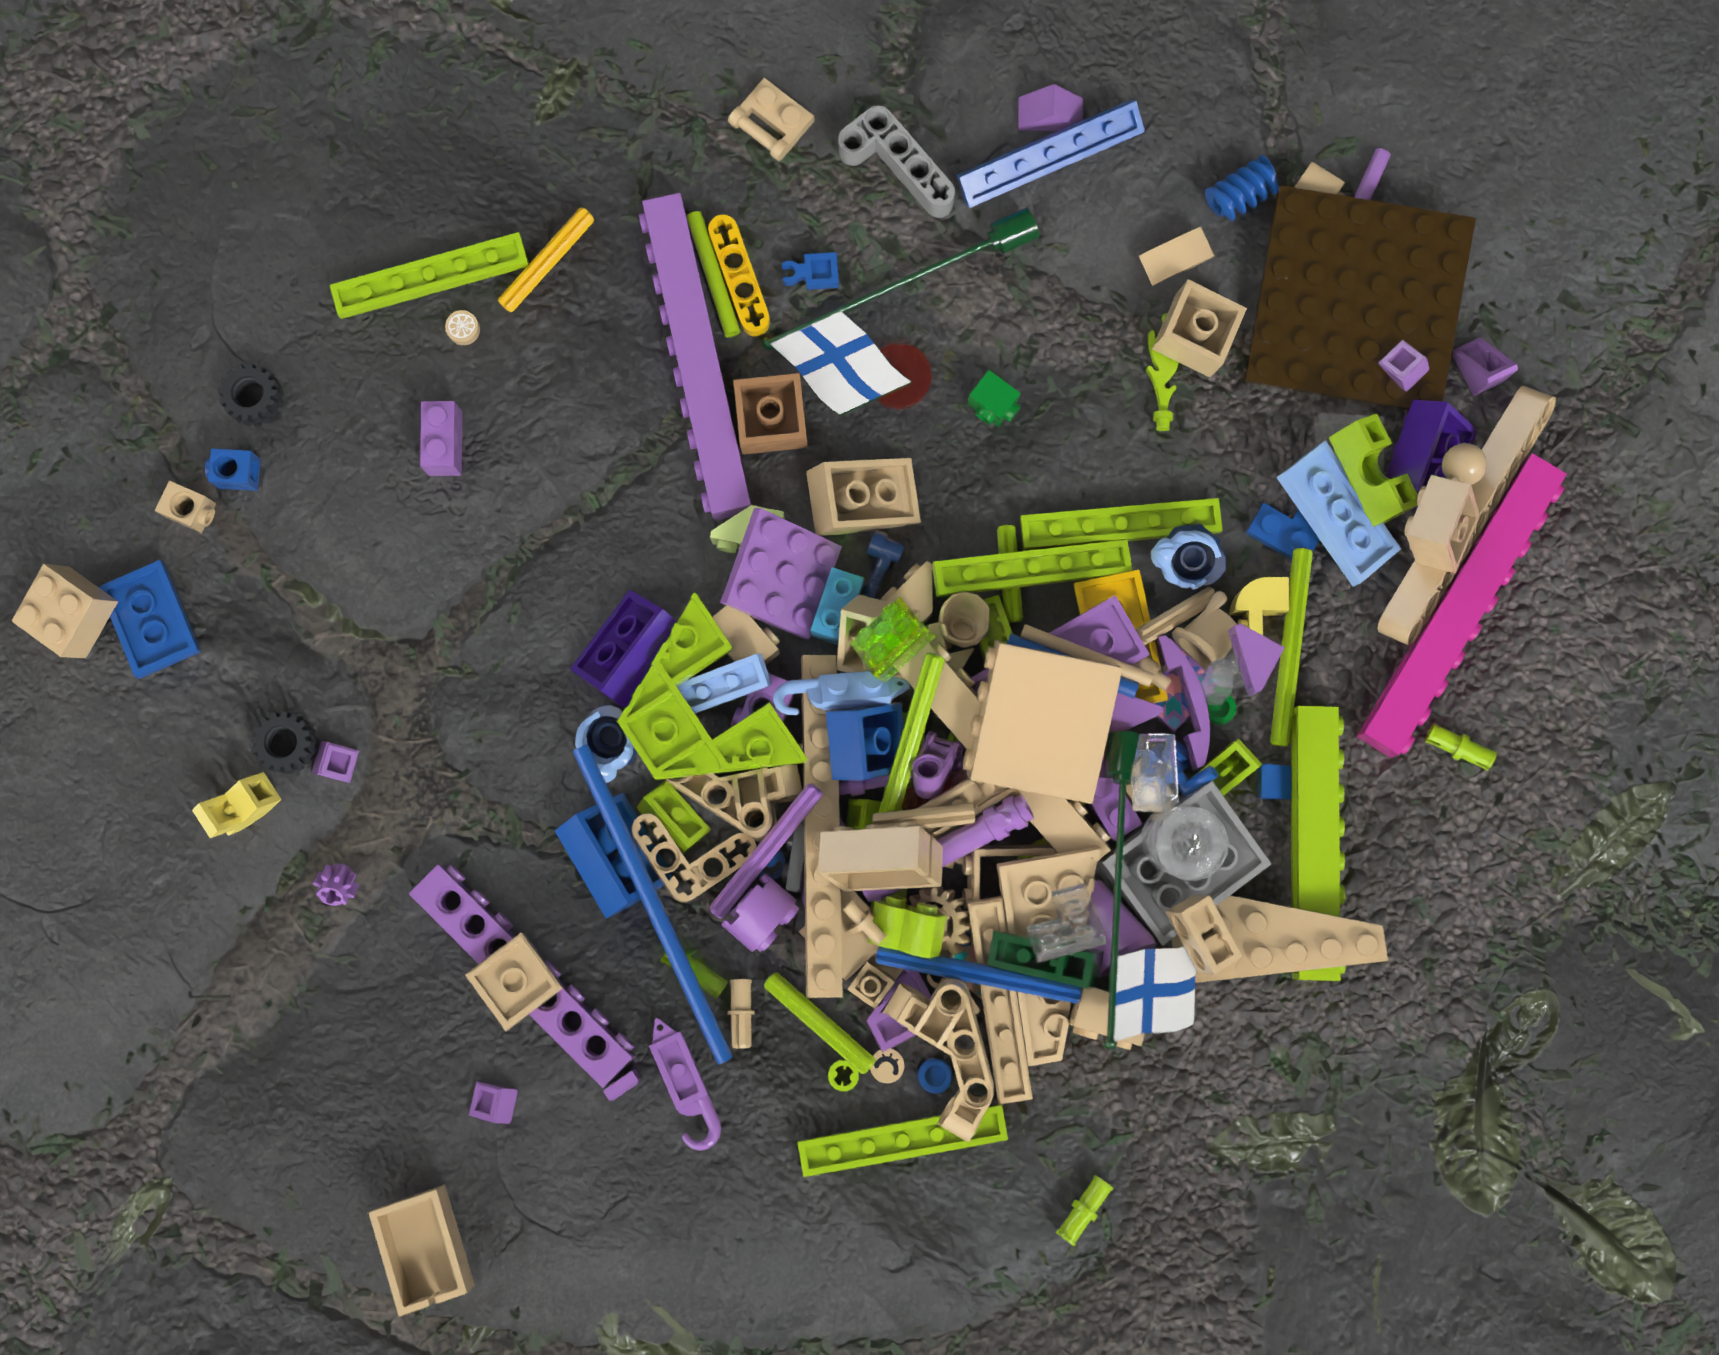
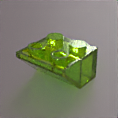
[850,597,936,683]

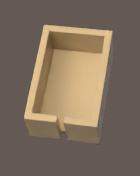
[818,822,943,892]
[368,1185,475,1316]

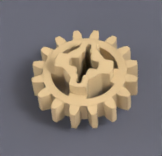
[909,887,971,958]

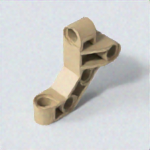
[666,764,802,843]
[883,977,994,1142]

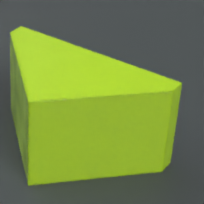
[1194,739,1262,796]

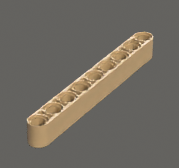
[1378,386,1556,646]

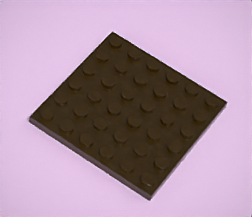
[1244,185,1476,410]

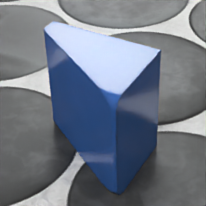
[1257,764,1291,800]

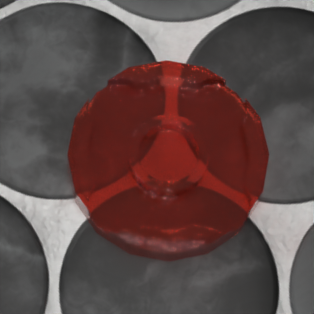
[876,344,932,410]

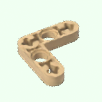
[631,814,757,902]

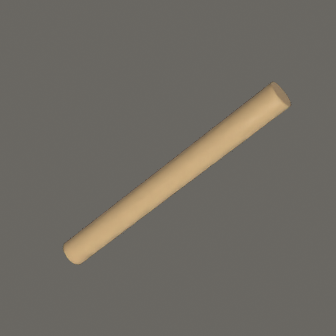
[1020,624,1154,687]

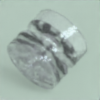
[1142,803,1229,881]

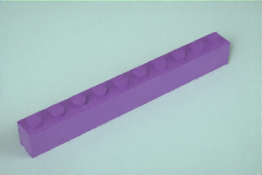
[639,193,751,521]

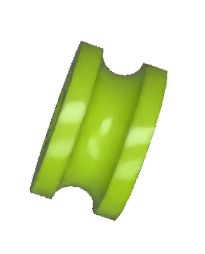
[828,1059,859,1091]

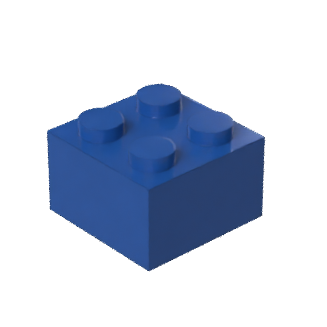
[826,703,904,780]

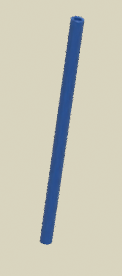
[572,744,733,1064]

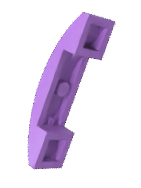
[1155,635,1210,770]

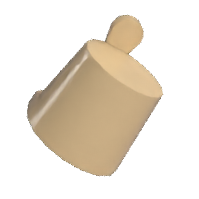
[1172,591,1237,671]

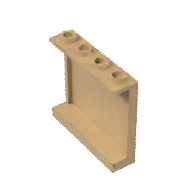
[963,640,1123,804]

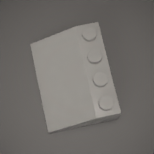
[1097,781,1271,946]

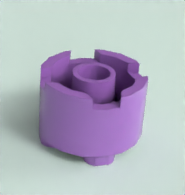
[721,873,799,952]

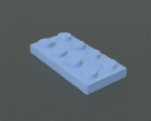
[1276,440,1401,586]

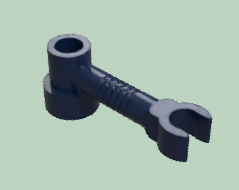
[863,529,905,599]

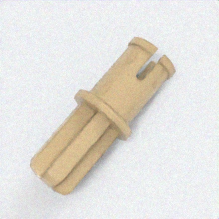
[727,979,755,1049]

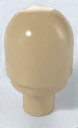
[1132,656,1172,691]

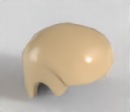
[939,591,990,648]

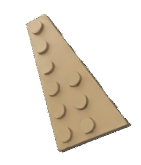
[997,846,1101,1066]

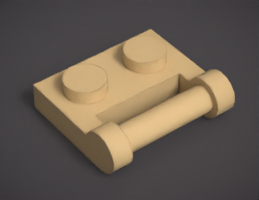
[728,78,814,161]

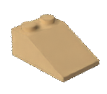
[806,458,921,536]

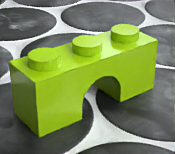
[1328,414,1418,527]

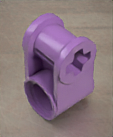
[912,731,964,799]

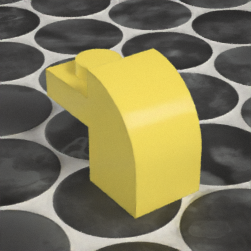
[1229,577,1289,635]
[192,772,282,838]

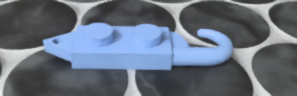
[773,669,910,715]

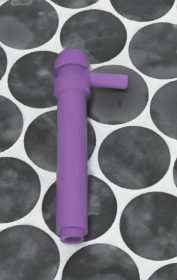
[862,794,1034,902]

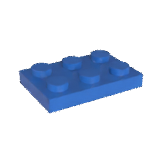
[99,560,202,679]

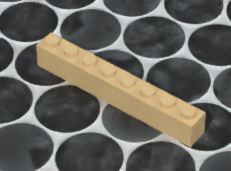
[897,641,1111,860]

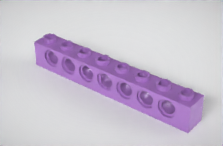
[409,864,636,1088]

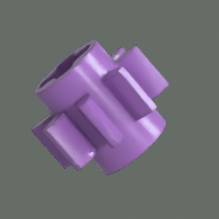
[313,864,359,906]

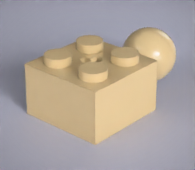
[1404,443,1487,574]

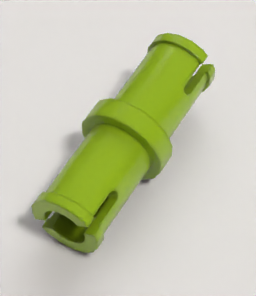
[1424,723,1497,771]
[1056,1175,1114,1246]

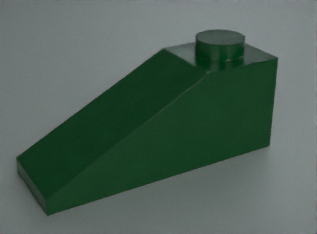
[987,931,1104,989]

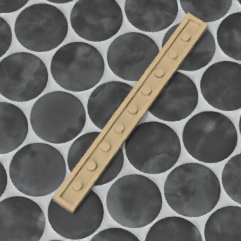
[801,655,843,998]

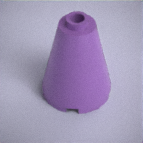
[1084,880,1156,977]

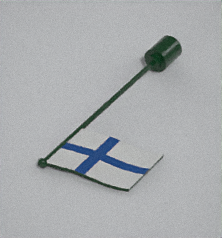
[763,208,1039,416]
[1103,731,1196,1049]

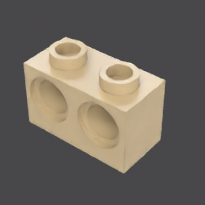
[1166,895,1243,975]

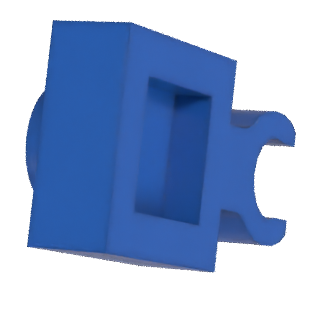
[782,252,839,290]

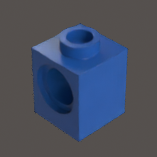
[205,449,261,491]

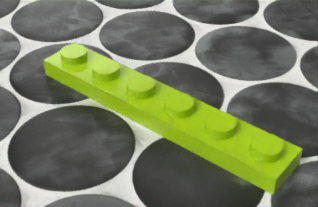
[330,232,529,319]
[1020,498,1223,551]
[932,539,1133,597]
[798,1104,1008,1177]

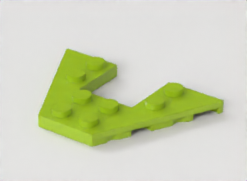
[617,593,808,780]

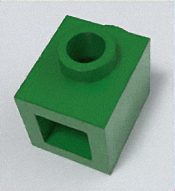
[967,370,1021,427]

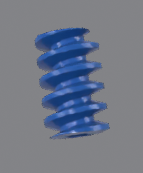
[1205,155,1278,222]

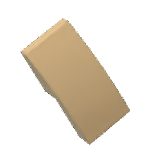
[1139,227,1215,286]
[847,952,903,1009]

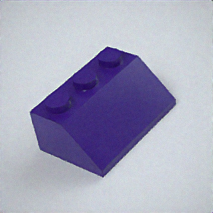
[1385,400,1478,511]
[570,590,678,709]

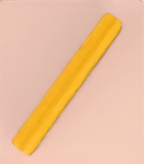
[498,207,594,312]

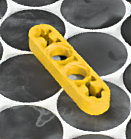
[708,214,770,337]

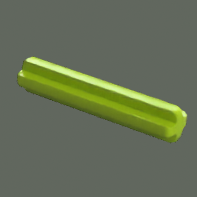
[997,525,1023,623]

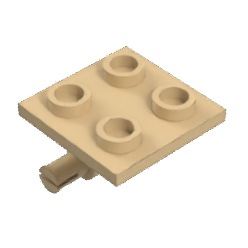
[799,890,887,981]

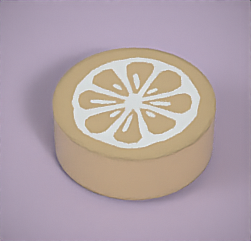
[445,310,480,345]

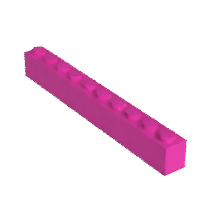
[1356,453,1567,758]

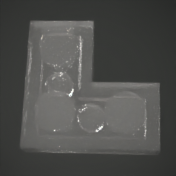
[1027,883,1106,962]

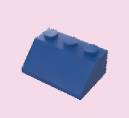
[555,793,673,919]

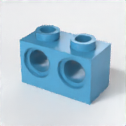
[810,567,864,645]

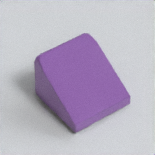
[1379,340,1429,391]
[312,741,359,783]
[469,1081,518,1124]

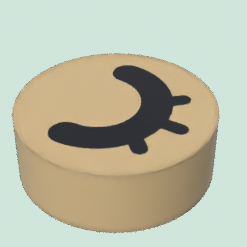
[870,1048,904,1083]

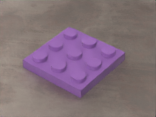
[720,508,842,639]

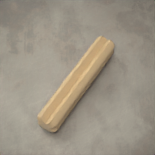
[1136,587,1215,645]
[872,804,975,829]

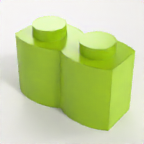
[868,895,947,958]

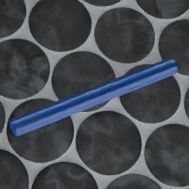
[876,946,1082,1003]

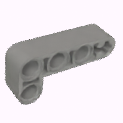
[838,106,955,218]

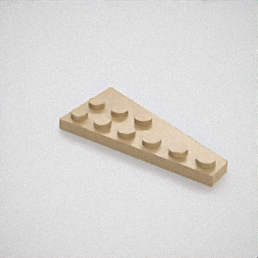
[1172,896,1388,983]

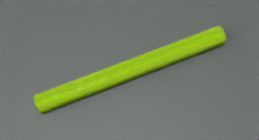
[1270,548,1313,746]
[878,653,945,813]

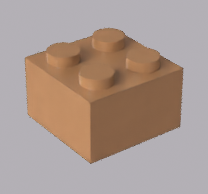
[733,373,808,455]

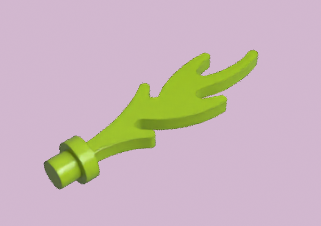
[1146,313,1179,431]

